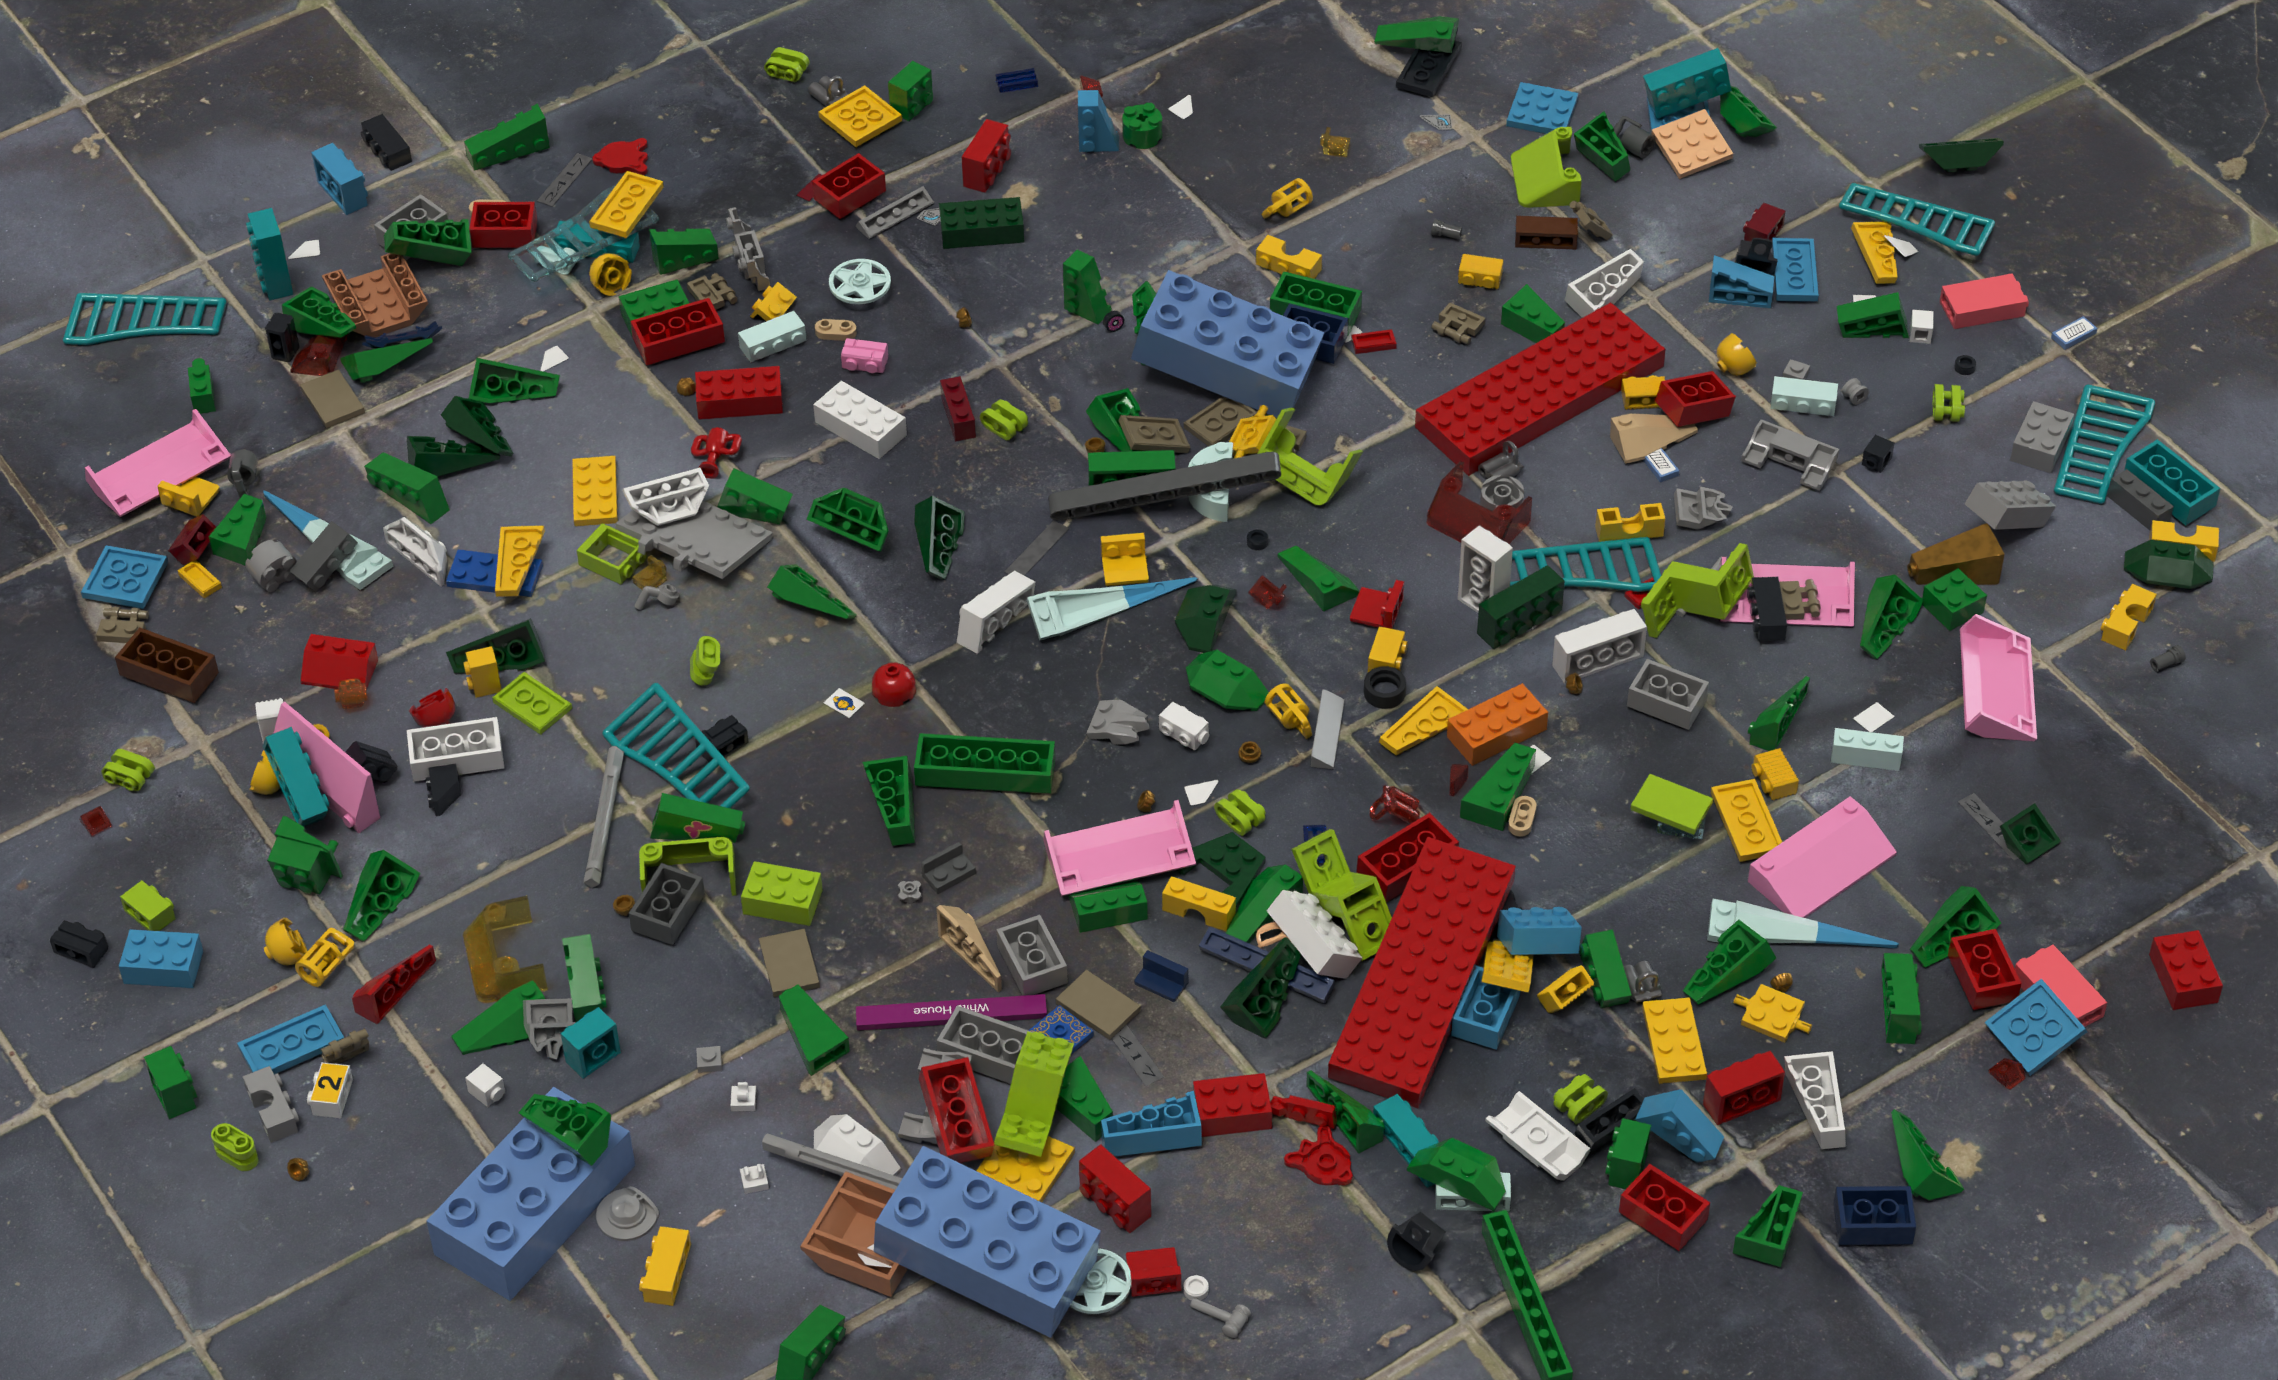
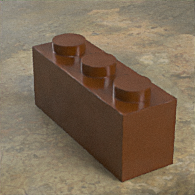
[1515,216,1578,250]

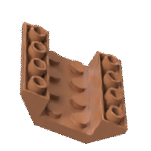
[322,253,428,338]

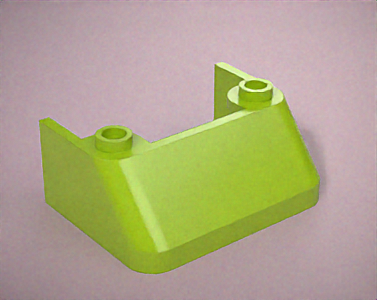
[1257,408,1363,505]
[639,837,736,896]

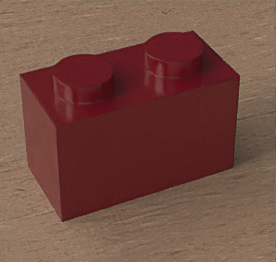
[1743,202,1786,241]
[168,514,216,565]

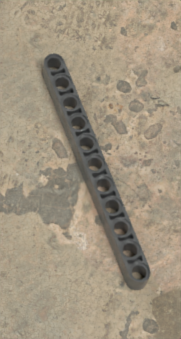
[1048,452,1281,521]

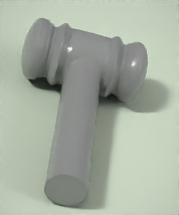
[1190,1298,1251,1338]

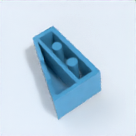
[1078,90,1119,152]
[1709,255,1774,308]
[1635,1089,1724,1163]

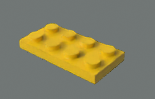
[589,171,664,238]
[572,456,618,526]
[1711,779,1782,862]
[1482,940,1534,992]
[1642,997,1707,1084]

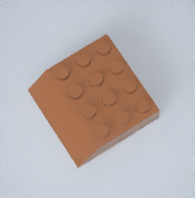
[800,1171,908,1297]

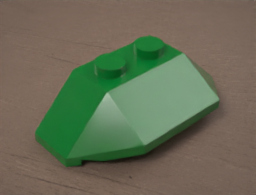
[1720,86,1777,137]
[806,488,889,552]
[1186,650,1269,711]
[1407,1138,1506,1211]

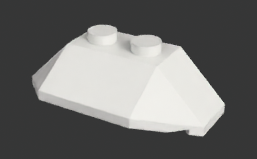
[622,468,709,526]
[383,517,447,587]
[814,1114,901,1177]

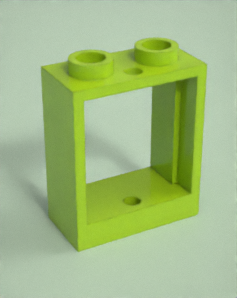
[577,523,647,585]

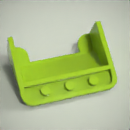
[1511,127,1582,208]

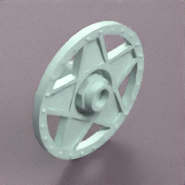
[829,259,891,304]
[1070,1248,1131,1314]

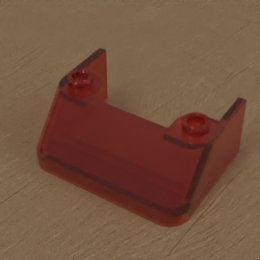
[1427,461,1532,544]

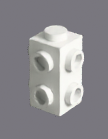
[1159,702,1209,750]

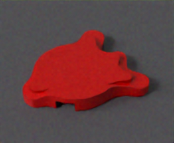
[592,138,648,175]
[1284,1125,1353,1185]

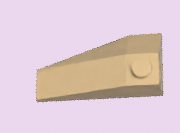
[1610,413,1698,464]
[936,905,1002,992]

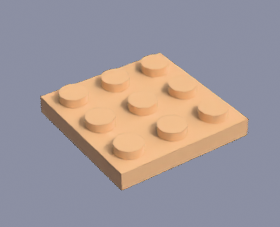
[1651,109,1734,179]

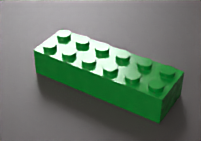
[914,733,1056,793]

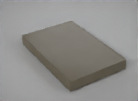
[300,369,365,428]
[1184,396,1257,447]
[1118,415,1191,453]
[759,929,820,997]
[1056,970,1141,1040]

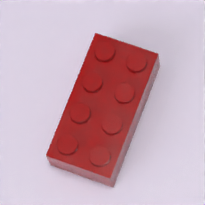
[630,298,725,365]
[695,366,783,420]
[1356,812,1459,902]
[918,1057,995,1163]

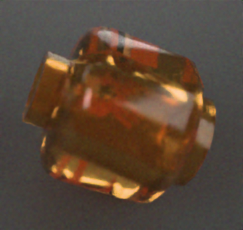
[334,678,368,709]

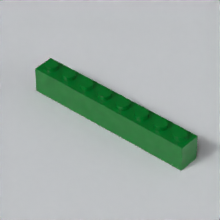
[1482,1210,1573,1380]

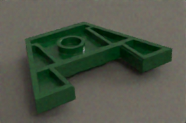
[1177,832,1266,910]

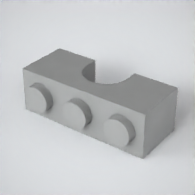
[242,1066,299,1143]

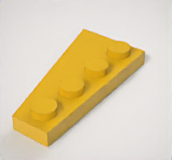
[1851,222,1897,284]
[495,526,545,597]
[1379,686,1468,755]

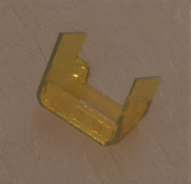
[463,896,548,1003]

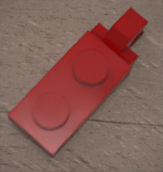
[1270,1095,1337,1129]

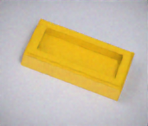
[177,560,222,599]

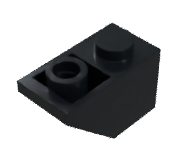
[426,764,461,816]

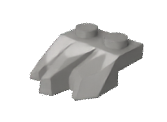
[1674,487,1733,529]
[1086,700,1149,745]
[523,998,576,1060]

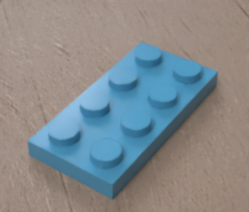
[1772,238,1819,301]
[237,1004,344,1074]

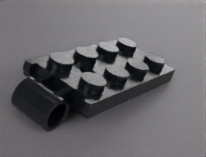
[1396,27,1462,97]

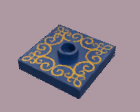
[1028,1005,1094,1055]

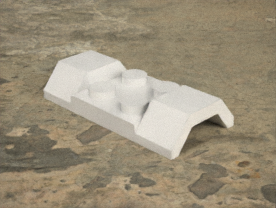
[1485,1091,1590,1180]

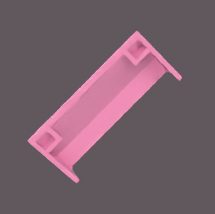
[85,409,231,517]
[1719,557,1855,627]
[1960,614,2037,741]
[273,702,380,833]
[1748,796,1897,918]
[1043,800,1196,897]

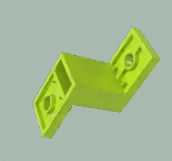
[1641,543,1754,638]
[1291,829,1392,961]
[994,1031,1074,1157]

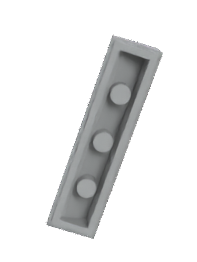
[856,186,934,239]
[1311,689,1345,769]

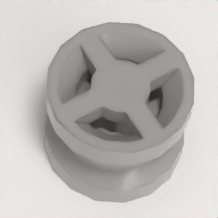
[1842,378,1869,405]

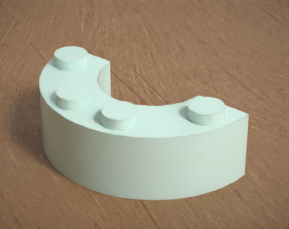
[1188,442,1233,522]

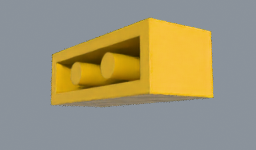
[639,1226,691,1306]

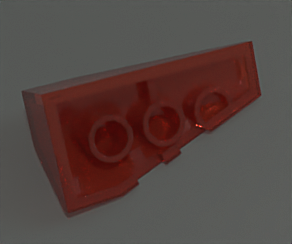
[290,334,348,376]

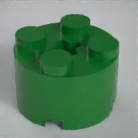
[1122,103,1162,149]

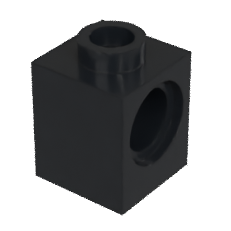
[1862,434,1895,473]

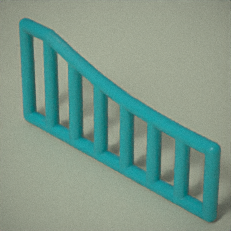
[1839,183,1995,256]
[63,293,227,345]
[2054,384,2155,504]
[1510,537,1662,592]
[602,683,750,808]

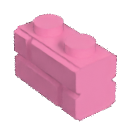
[841,338,888,373]

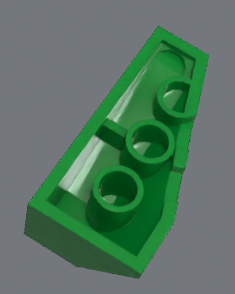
[468,358,560,403]
[1683,920,1776,1005]
[451,980,545,1055]
[1306,1070,1385,1154]
[518,1094,611,1166]
[1891,1109,1964,1200]

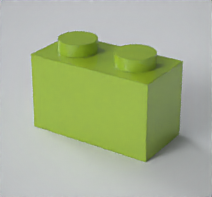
[120,880,176,931]

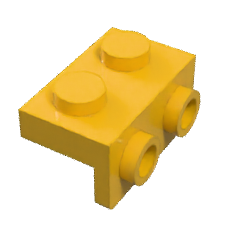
[750,282,797,321]

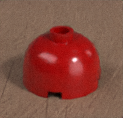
[872,662,916,707]
[409,688,456,728]

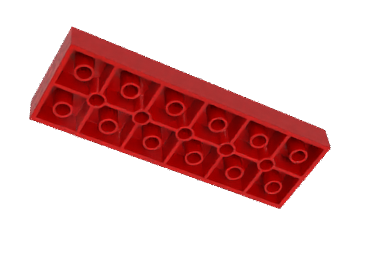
[1415,302,1666,476]
[1328,837,1516,1108]

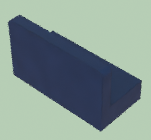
[1134,950,1189,1002]

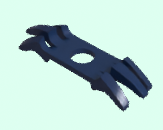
[362,321,442,349]

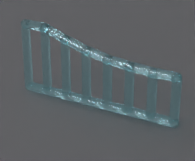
[508,184,659,282]

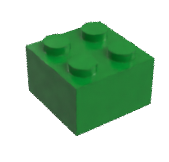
[888,61,933,121]
[1922,568,1987,631]
[144,1046,197,1120]
[1605,1118,1651,1189]

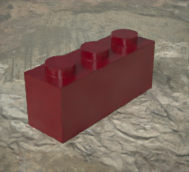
[940,376,976,442]

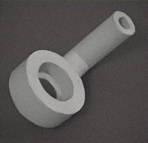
[634,584,679,610]

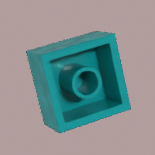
[560,1007,621,1079]

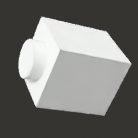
[1909,310,1933,344]
[465,1063,505,1107]

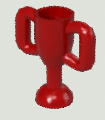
[691,427,742,479]

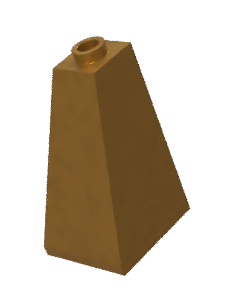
[1907,523,2005,585]

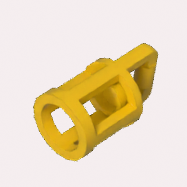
[1261,178,1313,219]
[1265,683,1312,739]
[295,928,355,987]

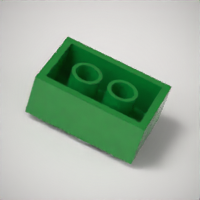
[619,279,689,338]

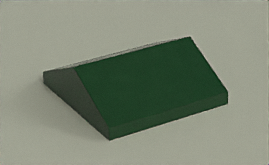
[2000,803,2061,864]

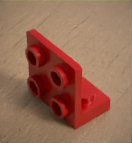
[1350,580,1404,629]
[1126,1247,1181,1297]

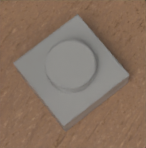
[1783,359,1810,380]
[696,1046,722,1073]

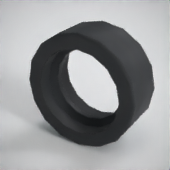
[1364,666,1406,709]

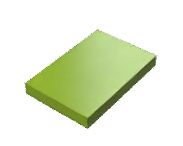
[492,672,572,735]
[1630,774,1713,835]

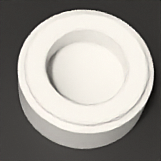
[1184,1275,1208,1300]

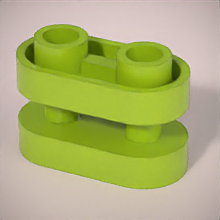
[764,47,810,82]
[1932,384,1965,422]
[980,399,1028,440]
[690,636,720,685]
[101,749,155,791]
[1214,789,1266,836]
[1553,1074,1608,1124]
[211,1123,259,1171]

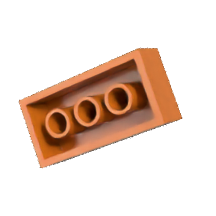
[1447,683,1548,766]

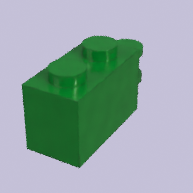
[188,358,216,414]

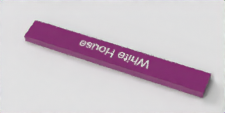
[856,994,1047,1031]

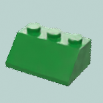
[1069,881,1148,933]

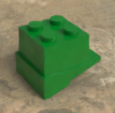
[267,816,343,894]

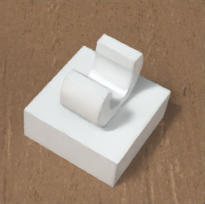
[731,1082,757,1111]
[740,1164,769,1194]

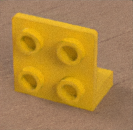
[1101,533,1149,586]

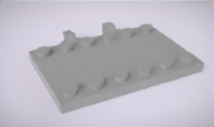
[615,501,773,579]

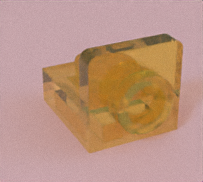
[1320,127,1350,157]
[632,555,667,590]

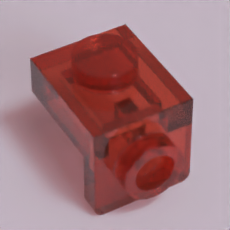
[1248,575,1287,609]

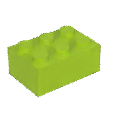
[741,861,823,926]

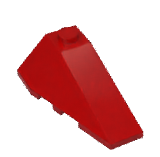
[352,944,436,1024]

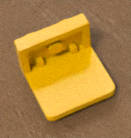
[157,477,220,517]

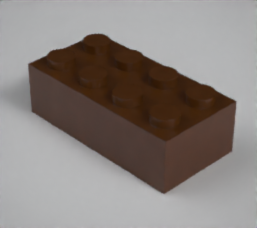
[115,627,219,703]

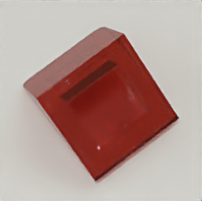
[1080,76,1103,97]
[1449,764,1469,796]
[79,805,112,836]
[1988,1058,2026,1089]

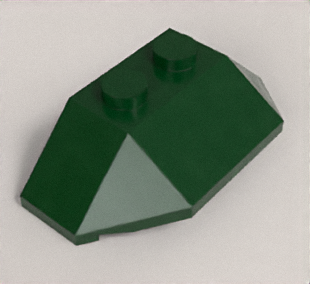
[1919,138,2004,172]
[2123,540,2214,589]
[1175,585,1237,653]

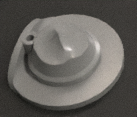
[596,1186,659,1241]

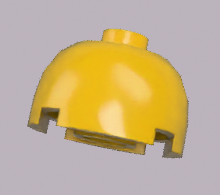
[589,253,632,296]
[1717,333,1757,376]
[249,750,280,795]
[264,918,308,965]

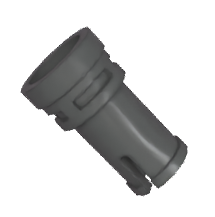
[1431,219,1462,240]
[2150,645,2186,672]

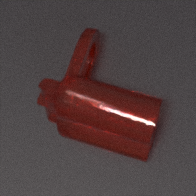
[1369,785,1420,824]

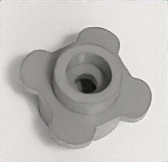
[898,881,921,903]

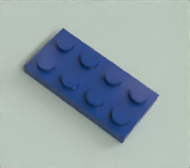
[446,550,543,597]

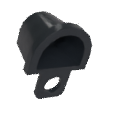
[1735,238,1778,275]
[1387,1212,1446,1271]

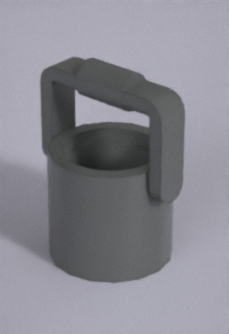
[1614,116,1655,158]
[227,450,258,498]

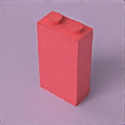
[1940,274,2029,329]
[2015,945,2107,1027]

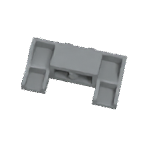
[726,207,770,291]
[1741,420,1839,491]
[898,1048,972,1145]

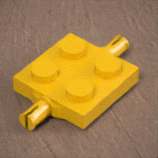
[1229,405,1276,459]
[1733,984,1812,1043]

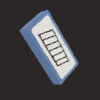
[2051,316,2098,350]
[1643,448,1679,482]

